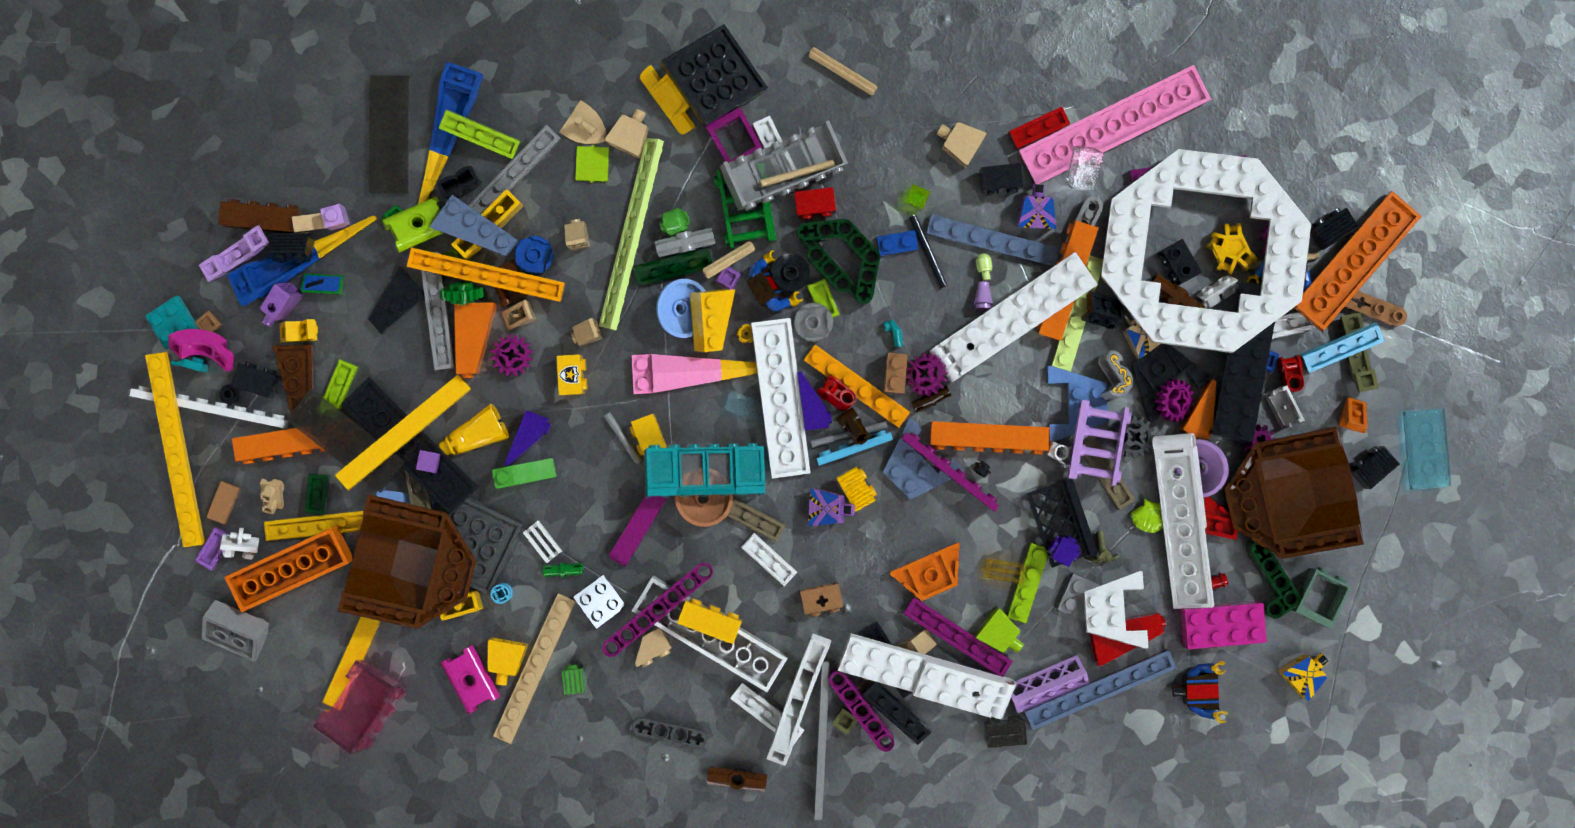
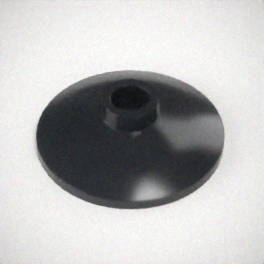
[771,254,810,292]

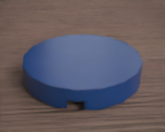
[514,236,554,275]

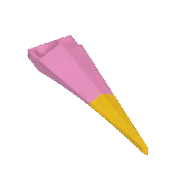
[631,354,757,394]

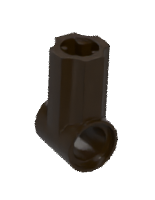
[836,407,870,445]

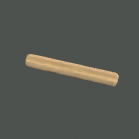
[808,47,877,95]

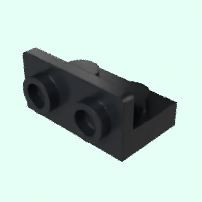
[1081,291,1125,329]

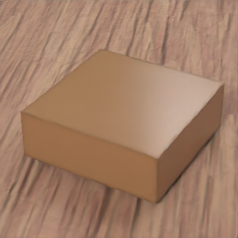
[195,310,223,333]

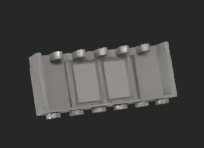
[720,120,848,211]

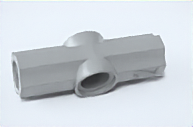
[655,227,715,258]

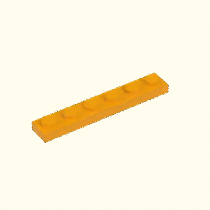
[804,345,910,428]

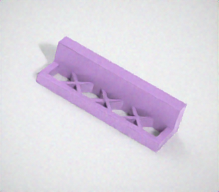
[1011,655,1089,713]

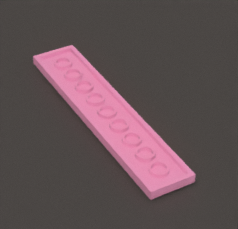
[1018,65,1211,184]

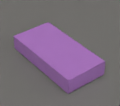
[195,527,229,571]

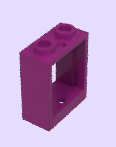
[706,107,763,163]

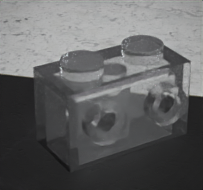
[1066,146,1103,191]

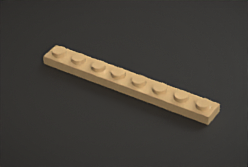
[493,593,576,744]

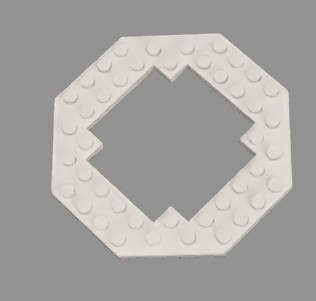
[1101,149,1311,353]

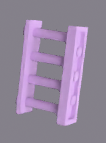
[1067,400,1132,486]

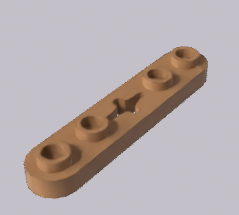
[1344,291,1407,327]

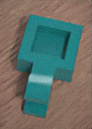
[171,356,210,373]

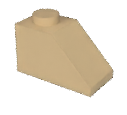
[564,219,590,250]
[571,318,603,346]

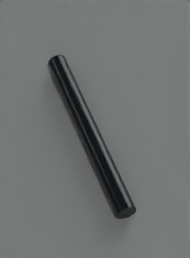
[909,215,948,288]

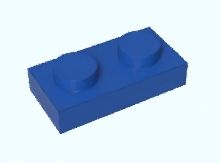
[876,230,918,256]

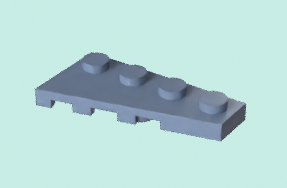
[430,195,518,256]

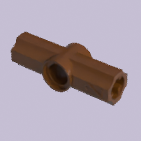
[1150,274,1206,308]
[707,766,768,792]

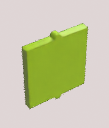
[576,145,609,183]

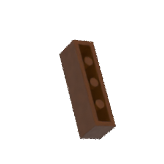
[218,199,304,233]

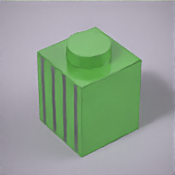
[562,664,586,695]

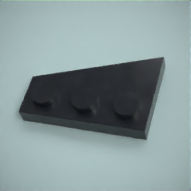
[368,267,425,334]

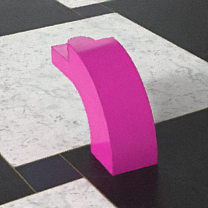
[169,329,234,372]

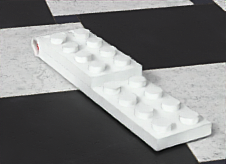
[930,252,1098,383]
[1152,433,1214,609]
[838,633,1016,719]

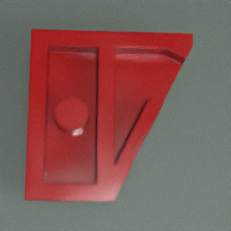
[1203,496,1238,540]

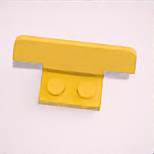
[640,65,696,134]

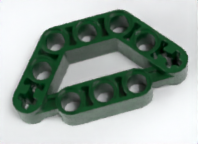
[797,219,880,305]

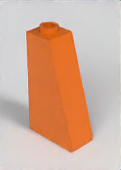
[454,302,497,378]

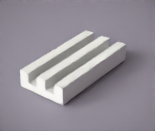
[523,520,563,563]

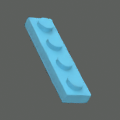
[1301,322,1385,373]
[816,430,893,466]

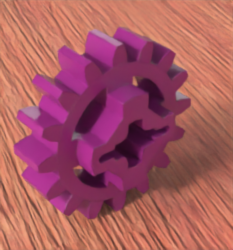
[491,334,534,376]
[906,353,948,396]
[1155,379,1194,422]

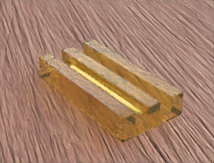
[984,558,1027,584]

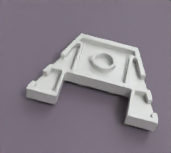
[1084,571,1148,649]

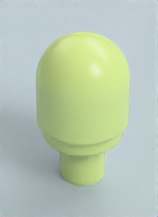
[976,253,993,281]

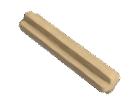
[702,241,755,279]

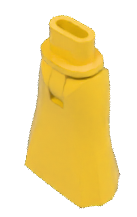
[439,403,509,456]

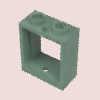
[1291,567,1352,629]

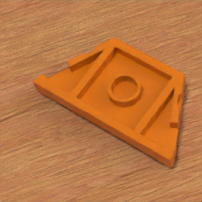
[889,542,960,601]

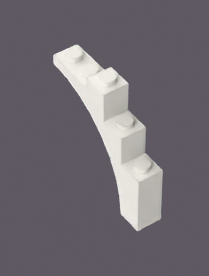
[767,634,831,766]

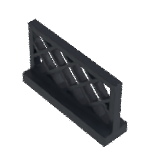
[1026,478,1098,568]

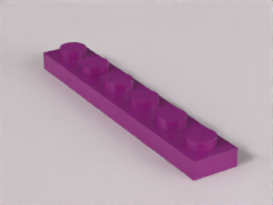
[901,432,999,512]
[903,597,1013,677]

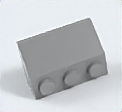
[201,600,269,662]

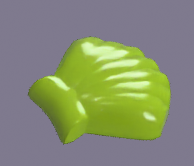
[1130,499,1164,533]

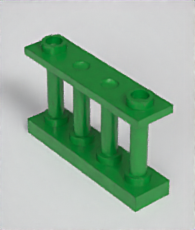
[714,163,777,250]

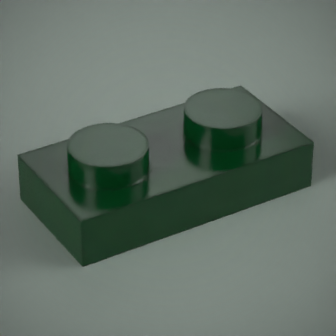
[305,473,330,514]

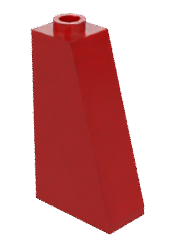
[1089,612,1166,666]

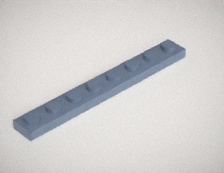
[926,214,1062,267]
[1024,650,1177,730]

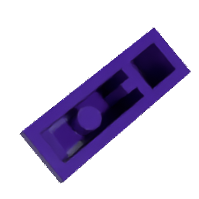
[797,372,832,431]
[504,410,552,466]

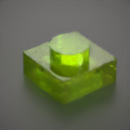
[904,184,930,210]

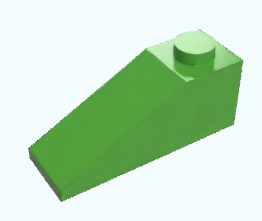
[492,458,557,489]

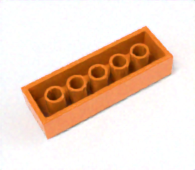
[224,525,353,613]

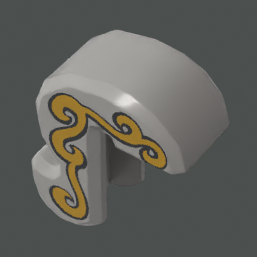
[1098,350,1133,400]

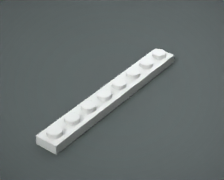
[129,386,290,428]

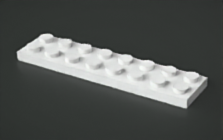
[751,318,810,479]

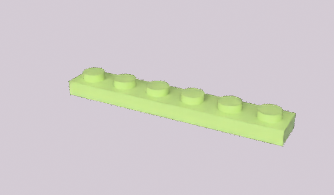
[1051,255,1103,372]

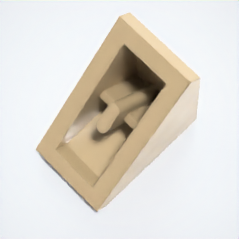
[501,300,537,331]
[897,628,937,654]

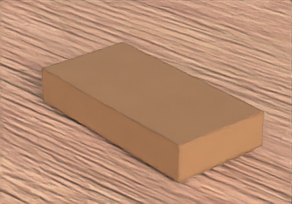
[207,481,241,524]

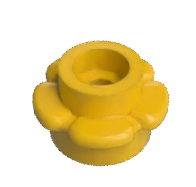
[737,324,753,343]

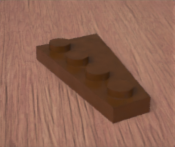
[272,345,315,423]

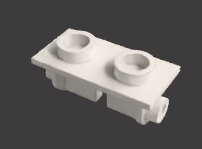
[1196,275,1239,309]

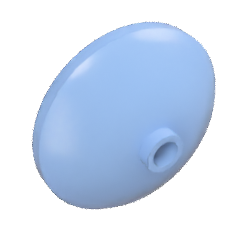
[656,279,706,338]

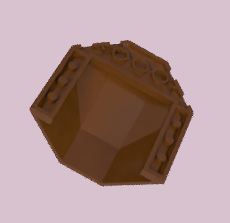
[1224,426,1364,559]
[338,494,476,629]

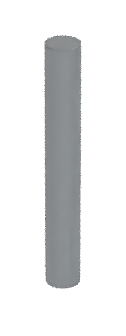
[604,412,643,465]

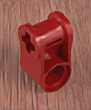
[1277,355,1304,393]
[817,375,856,411]

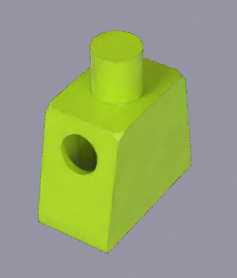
[974,607,1024,653]

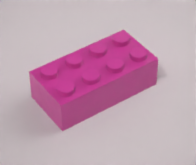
[1179,601,1267,649]

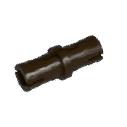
[911,385,952,413]

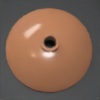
[674,468,733,527]

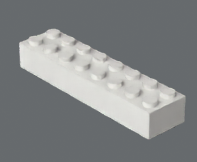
[632,575,788,692]

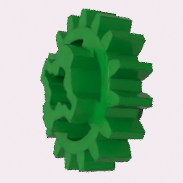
[440,281,484,305]

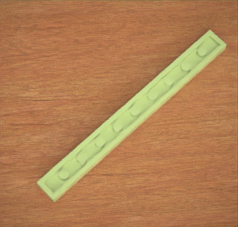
[599,138,664,330]

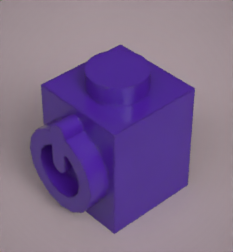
[1047,535,1080,567]

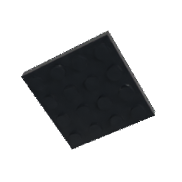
[660,24,768,128]

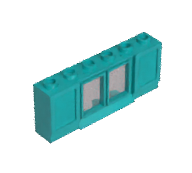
[644,443,765,498]

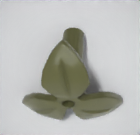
[1085,531,1119,563]

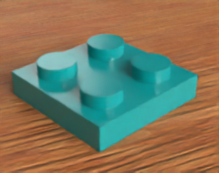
[145,296,199,349]

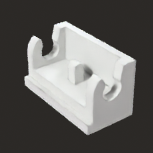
[1264,385,1305,429]

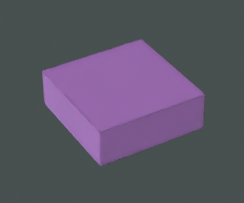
[715,267,742,289]
[416,450,441,473]

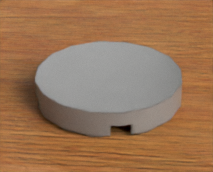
[794,303,833,342]

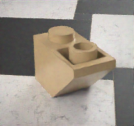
[635,627,673,667]

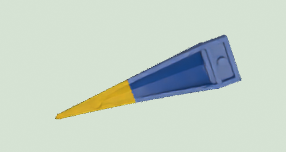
[418,62,484,204]
[227,216,377,307]

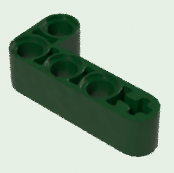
[1246,540,1301,619]

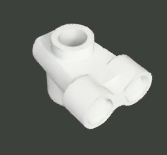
[1046,441,1072,469]

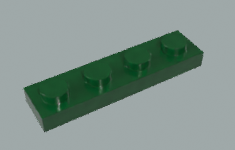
[633,247,713,286]

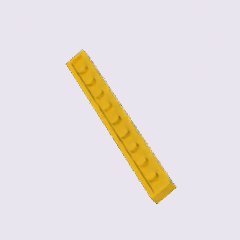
[145,352,205,547]

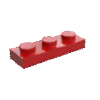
[1008,107,1070,150]

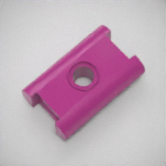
[440,645,500,715]

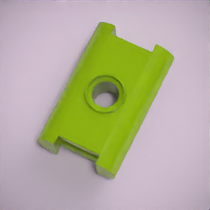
[382,196,443,253]

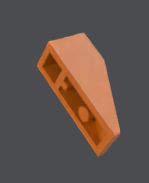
[1179,379,1216,440]

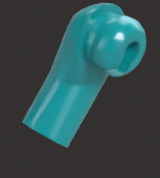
[883,320,903,347]

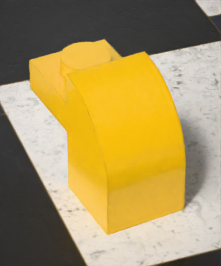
[279,319,318,343]

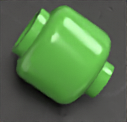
[659,208,690,236]

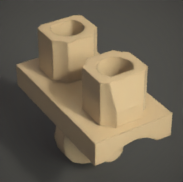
[260,479,284,514]

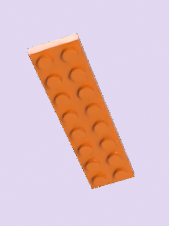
[1294,191,1422,332]

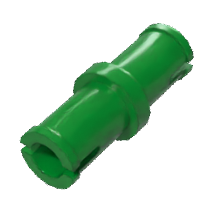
[543,562,584,578]

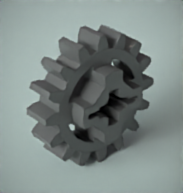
[1113,416,1155,458]

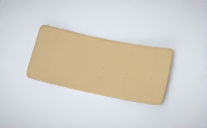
[292,213,325,232]

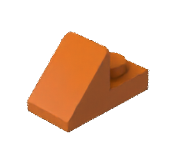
[1339,397,1368,433]

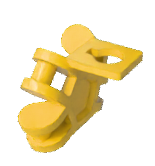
[1206,223,1258,275]

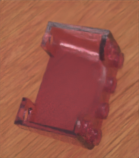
[313,660,406,754]

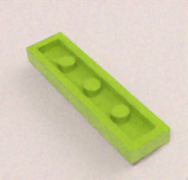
[439,109,520,159]
[1007,543,1047,623]

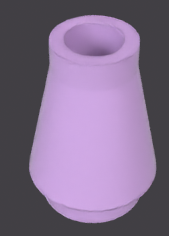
[973,281,993,311]

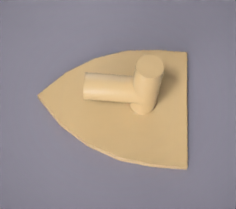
[559,100,607,144]

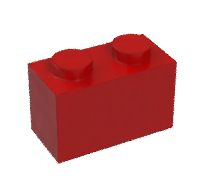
[794,187,836,220]

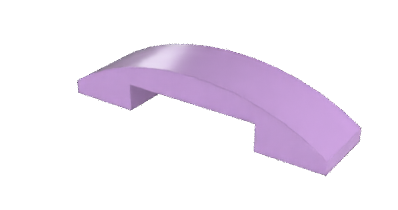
[199,226,269,282]

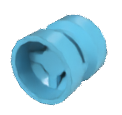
[490,583,513,604]

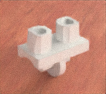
[220,527,259,560]

